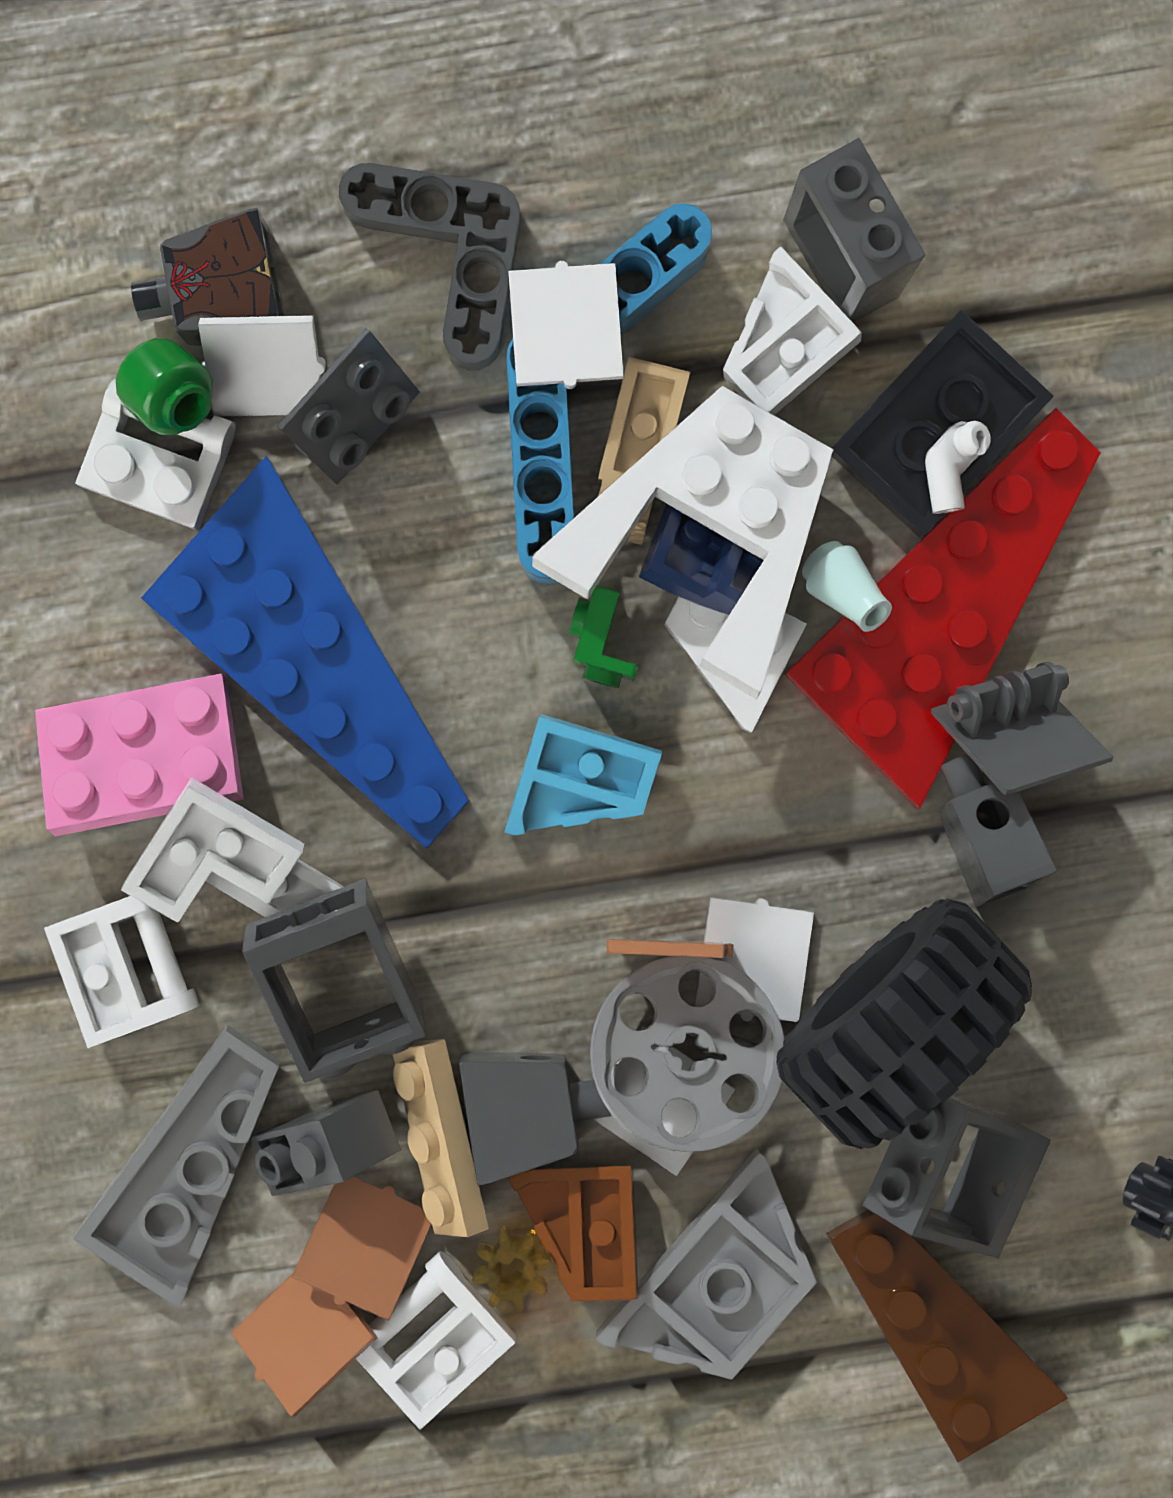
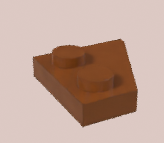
[509,1166,639,1301]

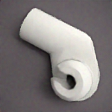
[925,421,991,514]

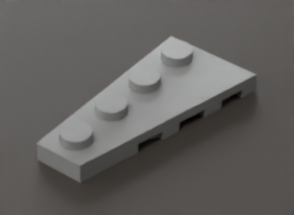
[73,1025,280,1309]

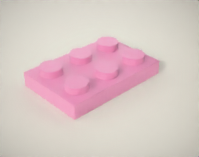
[35,673,244,837]

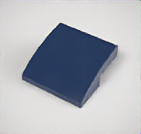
[639,503,764,615]

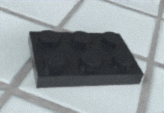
[832,310,1054,538]

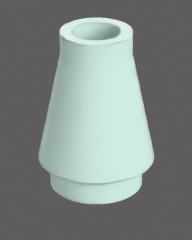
[802,541,892,632]

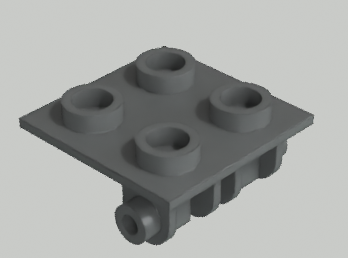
[277,328,420,485]
[931,662,1113,796]

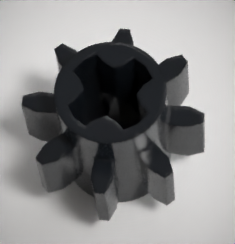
[1123,1156,1173,1241]

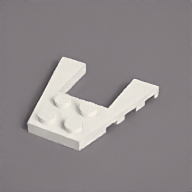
[532,386,833,700]

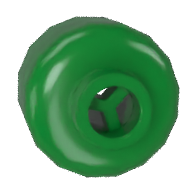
[115,338,213,435]

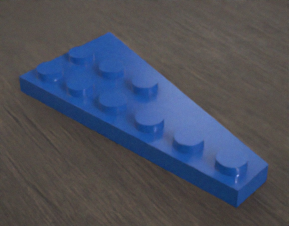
[141,456,470,849]

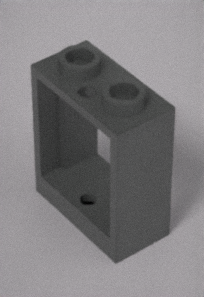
[783,138,926,323]
[242,878,426,1083]
[862,1096,1051,1258]

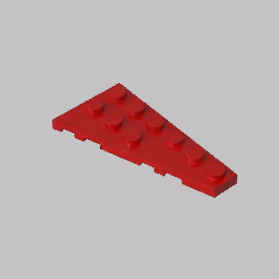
[784,408,1101,809]

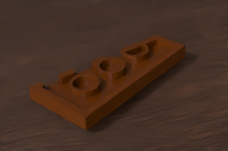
[826,1209,1068,1462]

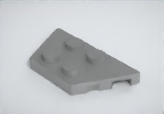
[596,1148,817,1380]

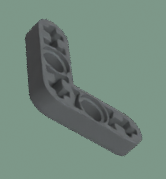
[339,163,521,371]

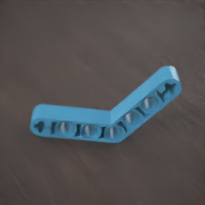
[506,203,712,585]

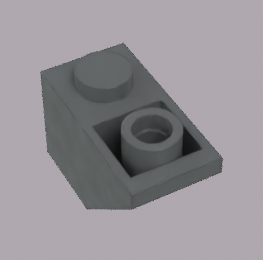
[249,1090,401,1196]

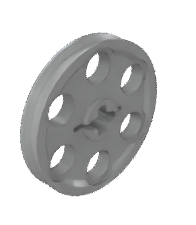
[590,956,784,1152]

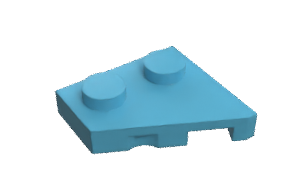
[504,714,662,835]

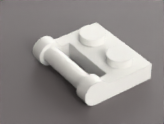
[75,378,236,531]
[44,896,200,1048]
[356,1251,516,1430]

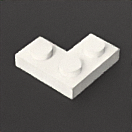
[121,777,304,922]

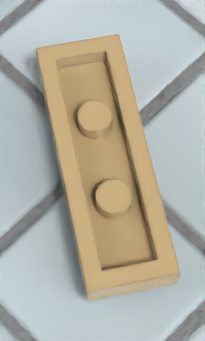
[393,1039,489,1238]

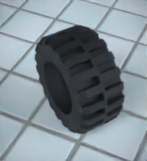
[776,898,1032,1149]

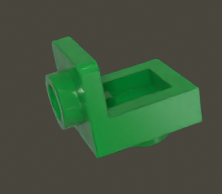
[568,586,639,688]

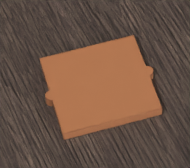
[606,939,734,958]
[292,1176,431,1321]
[231,1273,378,1417]

